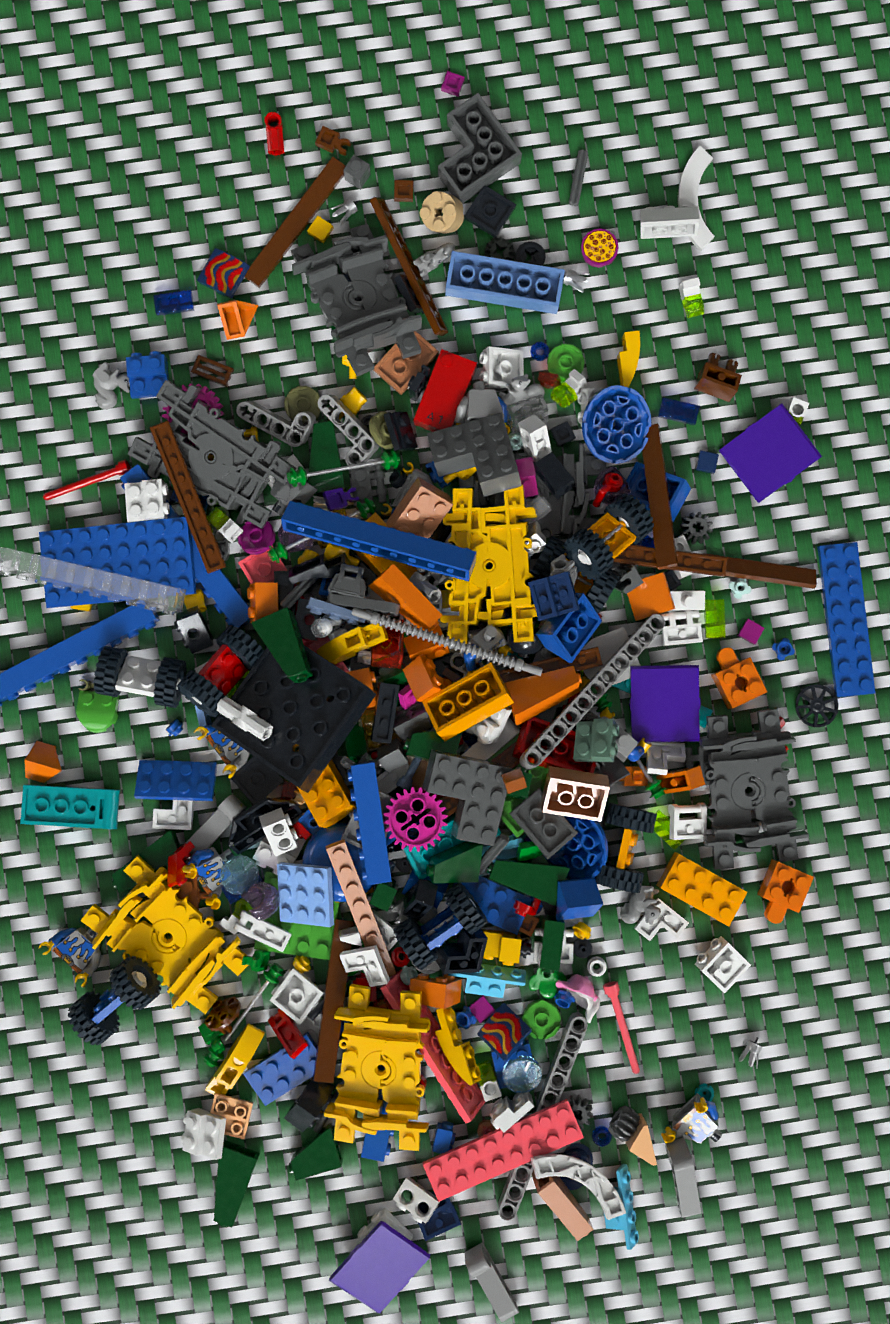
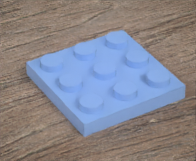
[277,862,334,927]

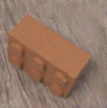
[386,477,453,538]
[541,766,610,822]

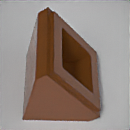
[501,768,527,794]

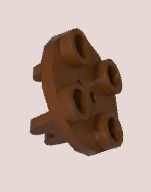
[204,997,241,1034]

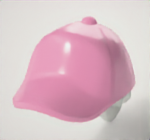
[556,974,600,1023]

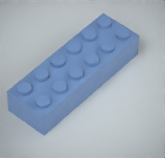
[445,251,565,314]

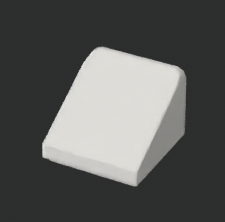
[338,926,362,946]

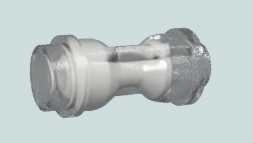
[311,614,348,638]

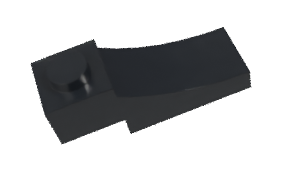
[289,552,352,584]

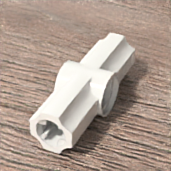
[217,696,273,741]

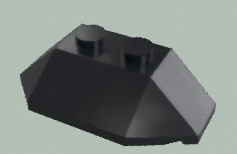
[228,797,303,855]

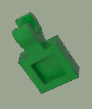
[241,950,271,972]
[198,1023,226,1054]

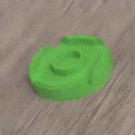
[547,344,585,382]
[522,999,561,1040]

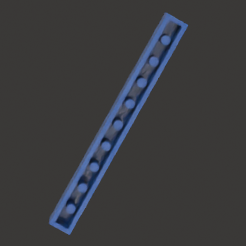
[120,464,251,630]
[281,501,476,582]
[0,599,160,707]

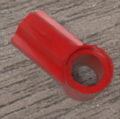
[264,112,285,156]

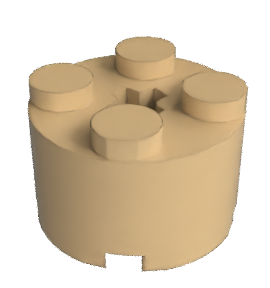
[420,191,464,234]

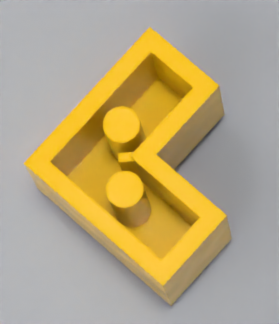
[481,928,522,966]

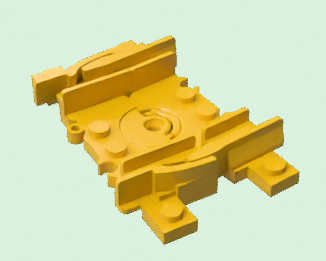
[440,485,537,644]
[80,855,248,1014]
[324,984,430,1151]

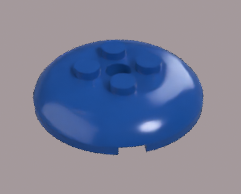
[582,385,651,464]
[543,816,608,880]
[303,823,373,902]

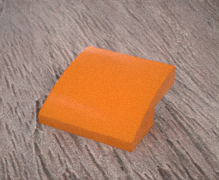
[627,572,675,621]

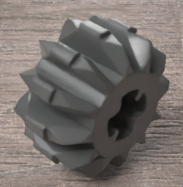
[680,512,713,545]
[569,1095,593,1130]
[608,1105,640,1142]

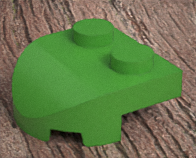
[76,691,120,733]

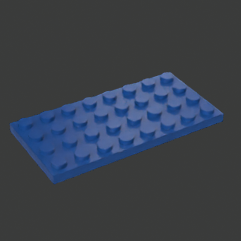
[39,517,197,608]

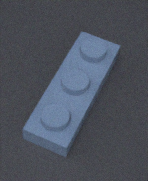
[306,597,366,627]

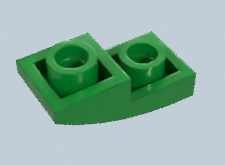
[516,841,543,862]

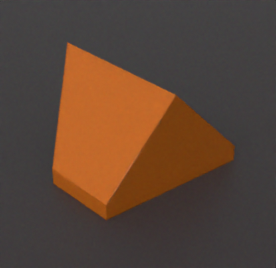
[217,300,259,340]
[25,741,62,783]

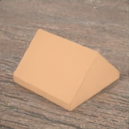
[625,1113,657,1166]

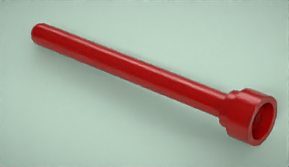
[43,459,131,500]

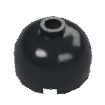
[506,626,543,658]

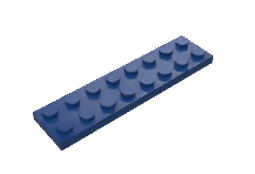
[817,542,875,697]

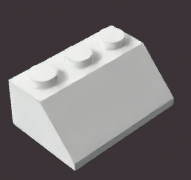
[640,205,699,239]

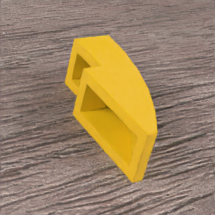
[617,330,640,387]

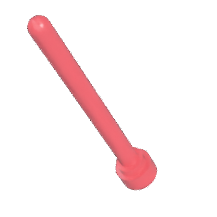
[603,981,640,1074]

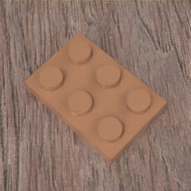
[373,331,439,395]

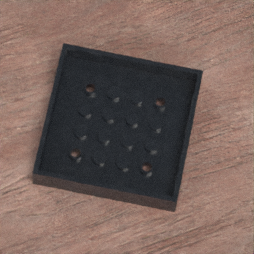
[211,646,376,793]

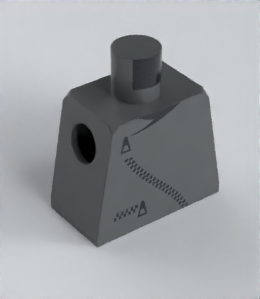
[270,480,317,516]

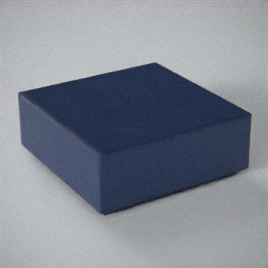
[695,450,719,474]

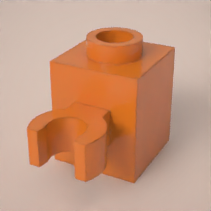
[619,766,648,786]

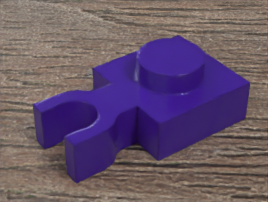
[323,487,359,512]

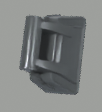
[328,563,366,598]

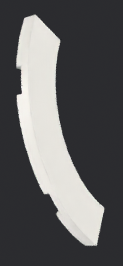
[678,146,715,252]
[531,1154,626,1220]

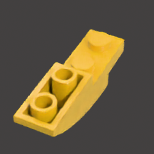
[317,624,388,664]
[435,1006,481,1085]
[205,1023,265,1095]

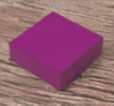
[441,71,465,97]
[737,619,765,645]
[468,995,495,1023]

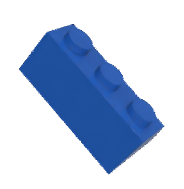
[536,593,602,663]

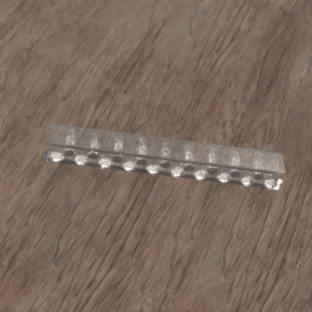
[0,546,186,615]

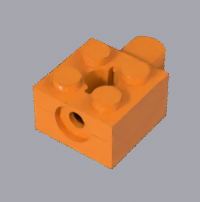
[711,647,767,709]
[757,859,814,924]

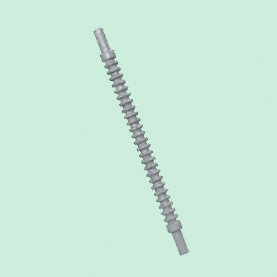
[352,608,543,676]

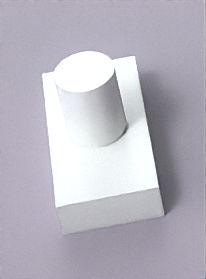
[670,590,705,610]

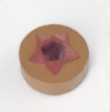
[477,1120,497,1137]

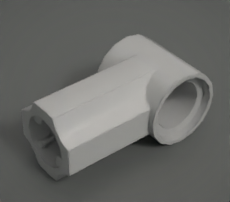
[409,571,441,604]

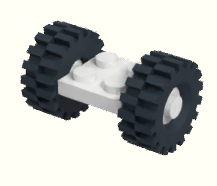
[94,646,187,708]

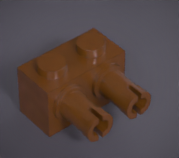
[694,353,742,402]

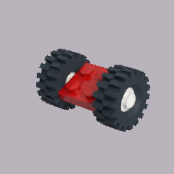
[177,625,264,717]

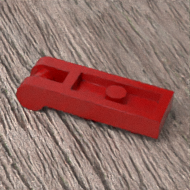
[268,1009,308,1059]

